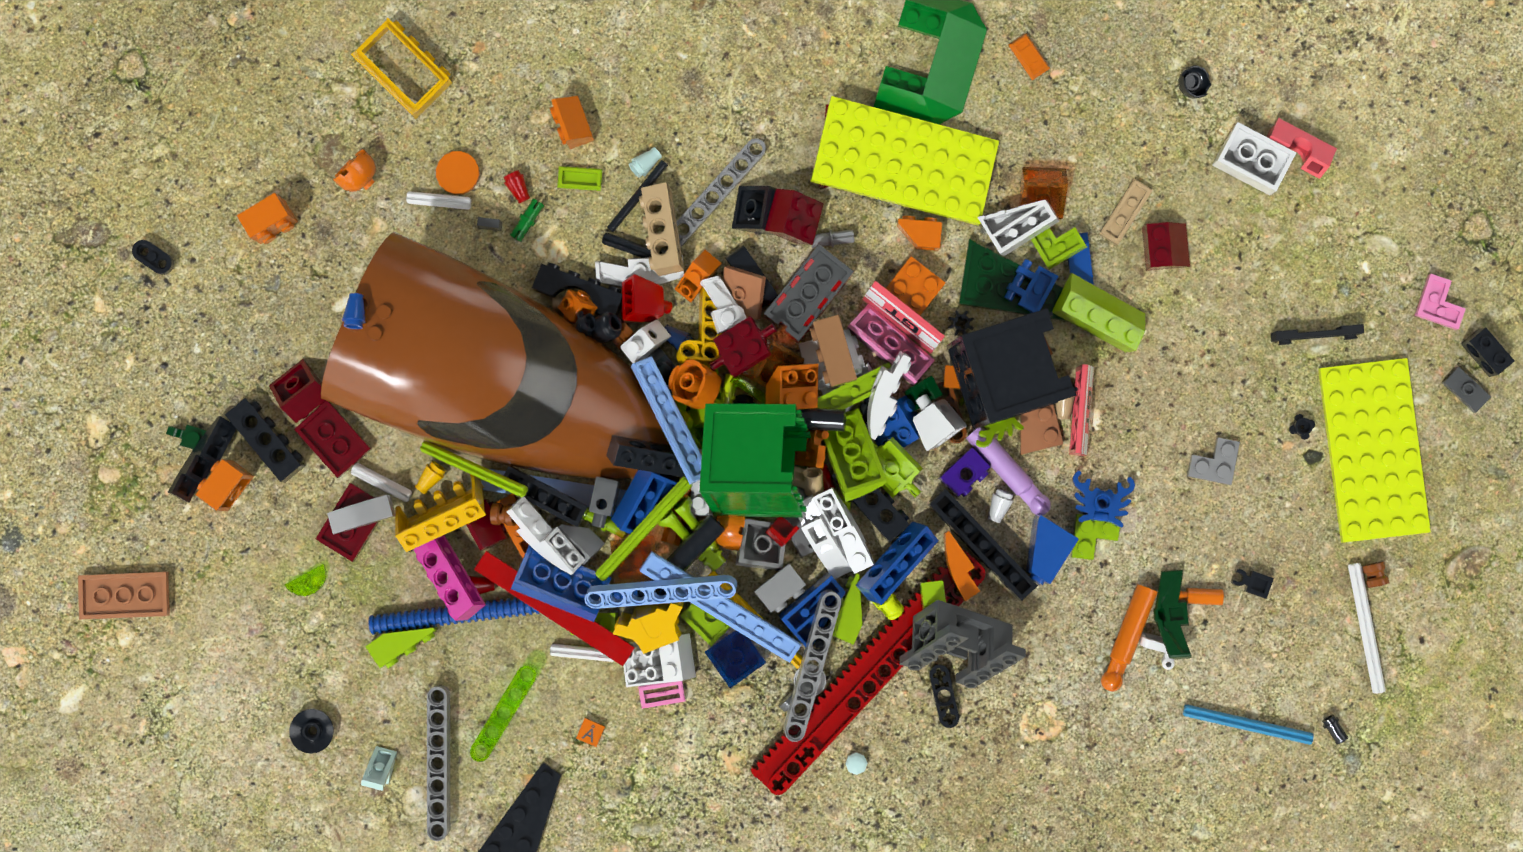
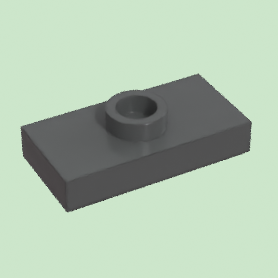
[1442,367,1491,413]

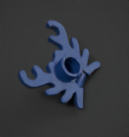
[1072,471,1135,528]

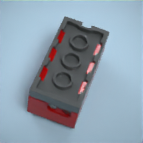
[764,245,854,344]

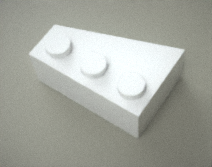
[978,200,1060,256]

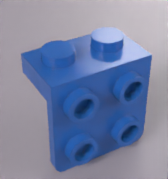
[865,395,920,448]

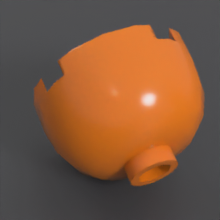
[333,149,376,192]
[715,515,745,551]

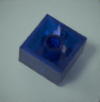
[705,630,766,688]

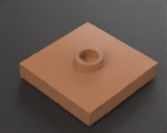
[723,265,766,320]

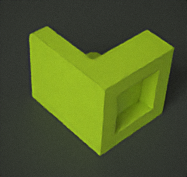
[920,581,946,609]

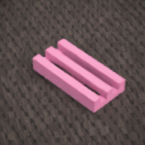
[638,681,686,709]

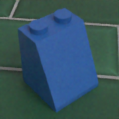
[1026,515,1079,585]

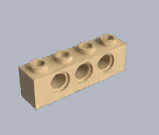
[639,182,684,276]

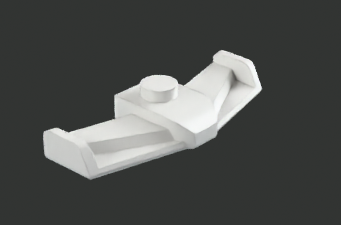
[595,255,684,287]
[700,276,746,334]

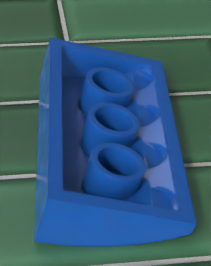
[511,545,611,622]

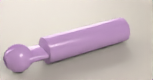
[966,427,1051,515]

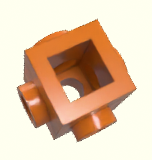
[558,289,598,323]

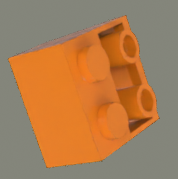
[549,96,594,149]
[766,363,819,410]

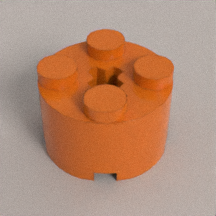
[668,359,722,409]

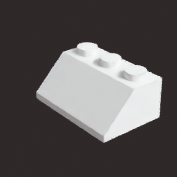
[1212,122,1296,195]

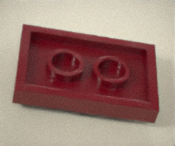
[294,401,372,478]
[315,483,379,562]

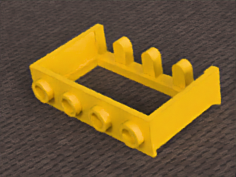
[351,18,452,119]
[395,474,486,552]

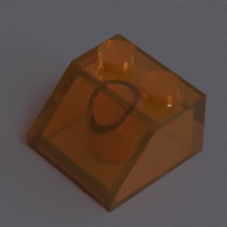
[1019,167,1068,219]

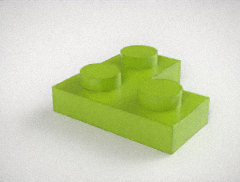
[1031,227,1087,270]
[1071,514,1121,560]

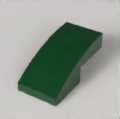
[904,376,943,410]

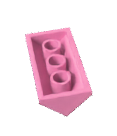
[846,304,935,386]

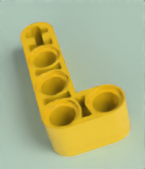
[676,287,721,367]

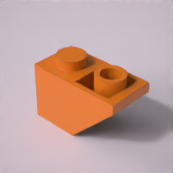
[897,216,942,251]
[675,250,722,303]

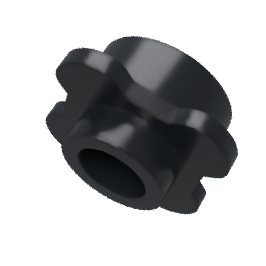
[576,311,596,336]
[1289,414,1315,440]

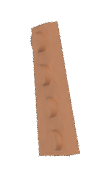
[1020,405,1063,455]

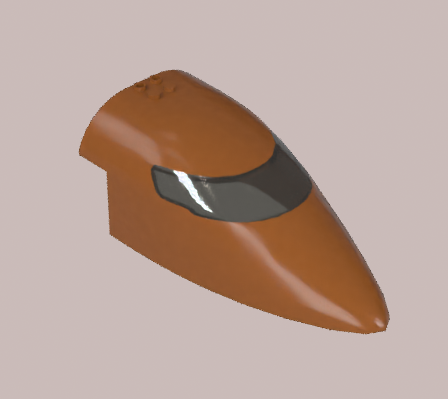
[321,232,670,479]

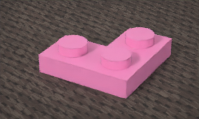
[1414,274,1465,330]

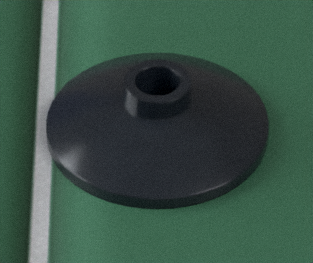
[289,709,334,754]

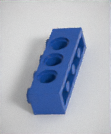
[856,521,939,605]

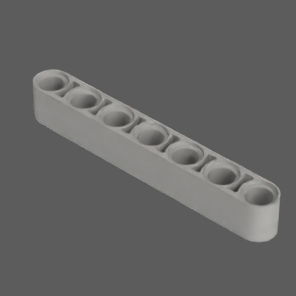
[783,590,841,742]
[427,685,450,841]

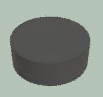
[778,690,793,712]

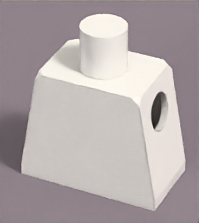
[620,319,671,363]
[913,394,967,451]

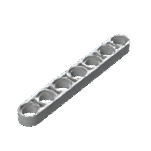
[660,138,766,253]

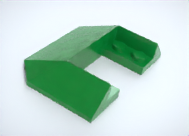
[874,0,987,125]

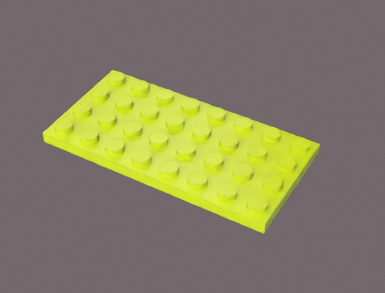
[810,96,999,226]
[1318,358,1431,543]

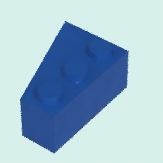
[611,470,680,534]

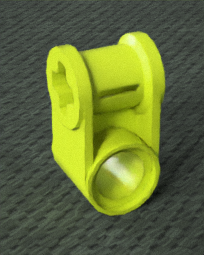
[871,593,904,620]

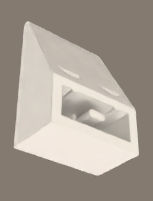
[623,633,696,687]

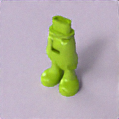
[658,495,726,571]

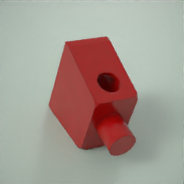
[622,274,672,322]

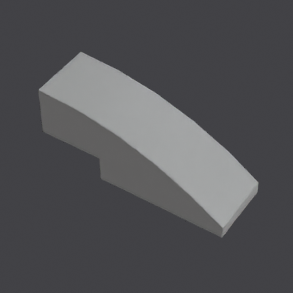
[327,495,395,534]

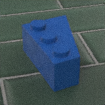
[778,572,846,647]

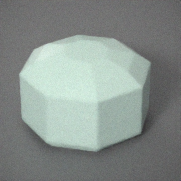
[845,752,868,775]

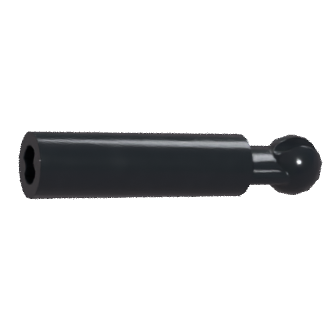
[798,408,846,431]
[637,514,726,605]

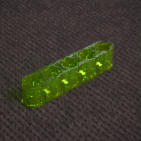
[470,664,539,762]

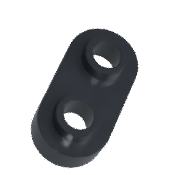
[132,240,174,275]

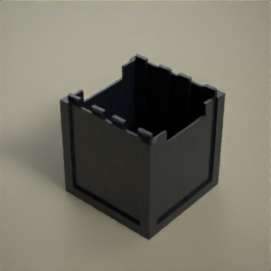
[946,308,1078,430]

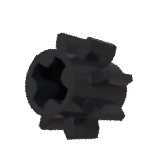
[947,310,974,336]

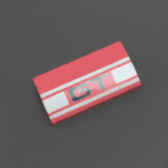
[862,281,945,354]
[1069,364,1094,456]

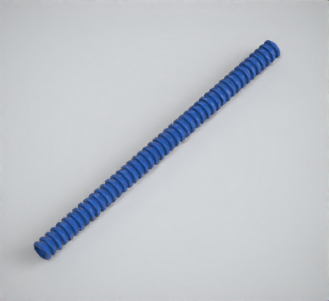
[368,580,667,635]

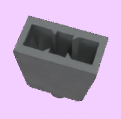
[589,476,622,528]

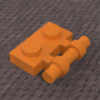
[794,430,829,468]

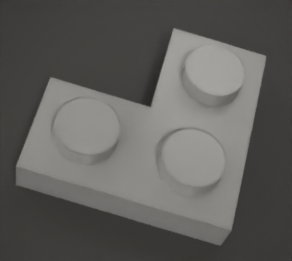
[1187,438,1240,485]

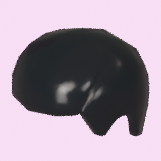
[1178,65,1212,99]

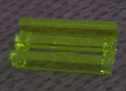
[730,376,766,404]

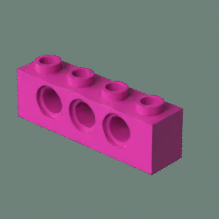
[413,535,486,621]

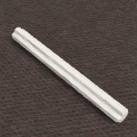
[1348,563,1386,694]

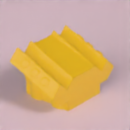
[613,602,684,654]

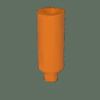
[1179,588,1224,605]

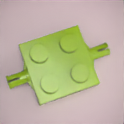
[872,437,923,498]

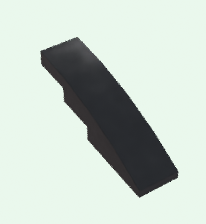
[168,416,236,503]

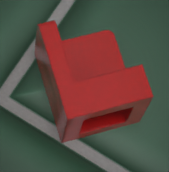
[765,517,799,547]

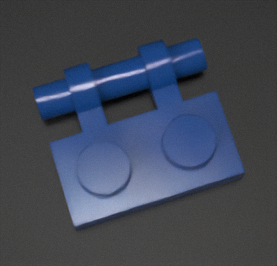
[1004,259,1058,313]

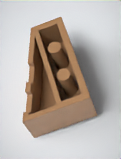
[810,315,857,388]

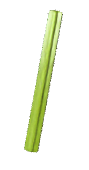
[420,441,528,497]
[595,477,693,581]

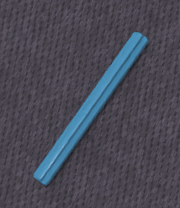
[1183,704,1314,745]

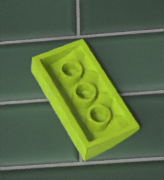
[822,408,887,502]

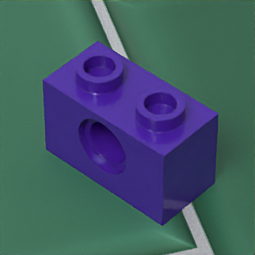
[939,448,990,497]

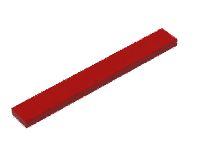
[474,551,635,666]

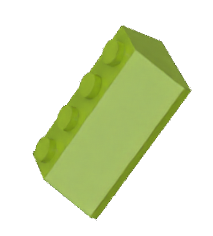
[1052,273,1146,353]

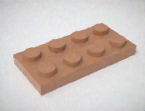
[78,572,170,620]

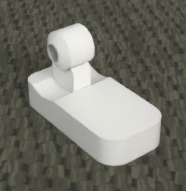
[1139,632,1174,670]

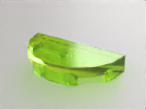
[284,564,327,596]

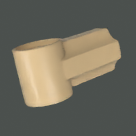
[793,466,824,496]

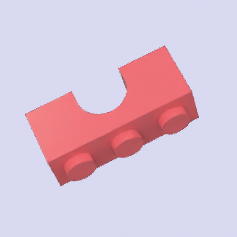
[1267,118,1337,179]

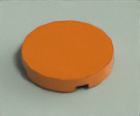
[436,151,480,195]

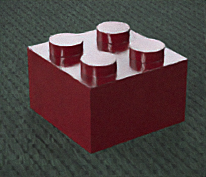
[765,189,824,245]

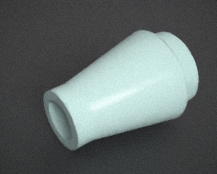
[629,147,662,178]

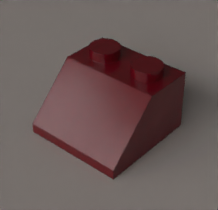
[1142,222,1190,271]
[269,359,326,423]
[466,499,509,551]

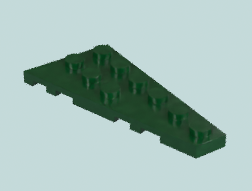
[959,239,1069,322]

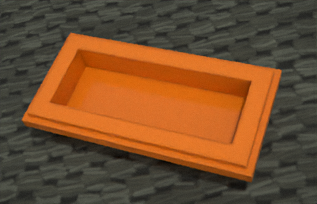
[1008,33,1050,81]

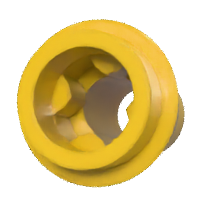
[415,461,446,494]

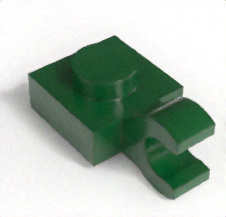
[166,425,206,449]

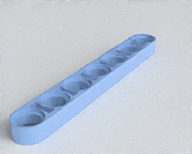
[585,575,737,609]

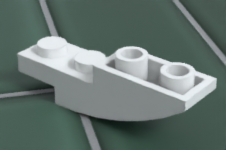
[867,351,911,440]
[813,487,875,574]
[798,494,853,579]
[506,497,585,575]

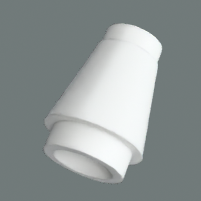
[988,489,1013,523]

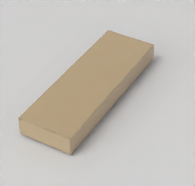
[1099,178,1153,246]

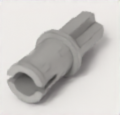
[812,230,855,248]

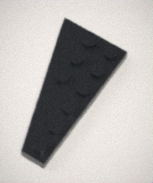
[478,762,562,852]

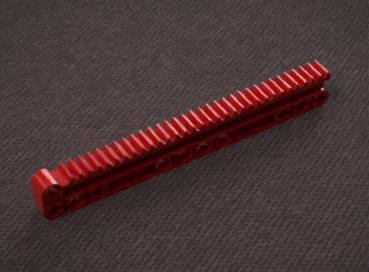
[751,549,986,795]

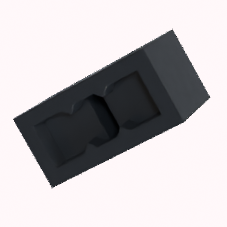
[1461,327,1515,377]

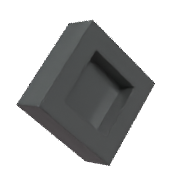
[477,217,502,231]

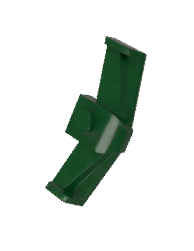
[1153,570,1192,660]

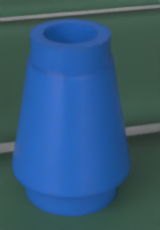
[342,293,366,329]

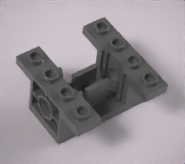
[900,600,1026,688]

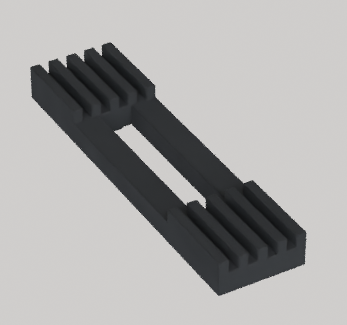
[1270,324,1364,345]

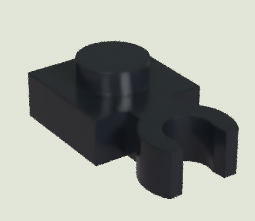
[1231,569,1274,599]

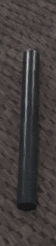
[607,160,668,233]

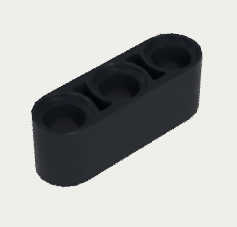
[725,245,778,308]

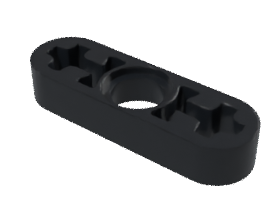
[929,664,959,728]

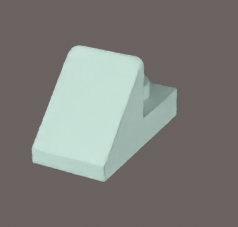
[361,746,397,791]

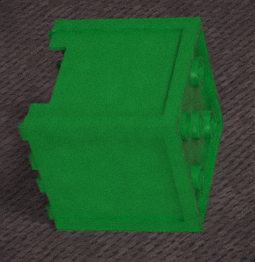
[699,404,811,517]

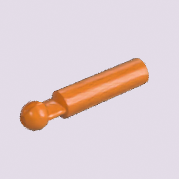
[1101,584,1158,692]

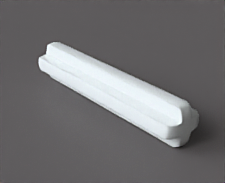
[406,191,471,210]
[351,463,412,502]
[550,644,614,662]

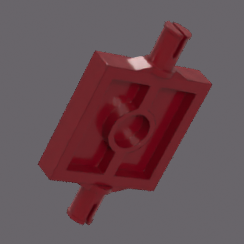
[709,316,777,378]

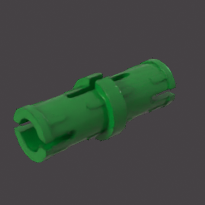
[510,198,544,242]

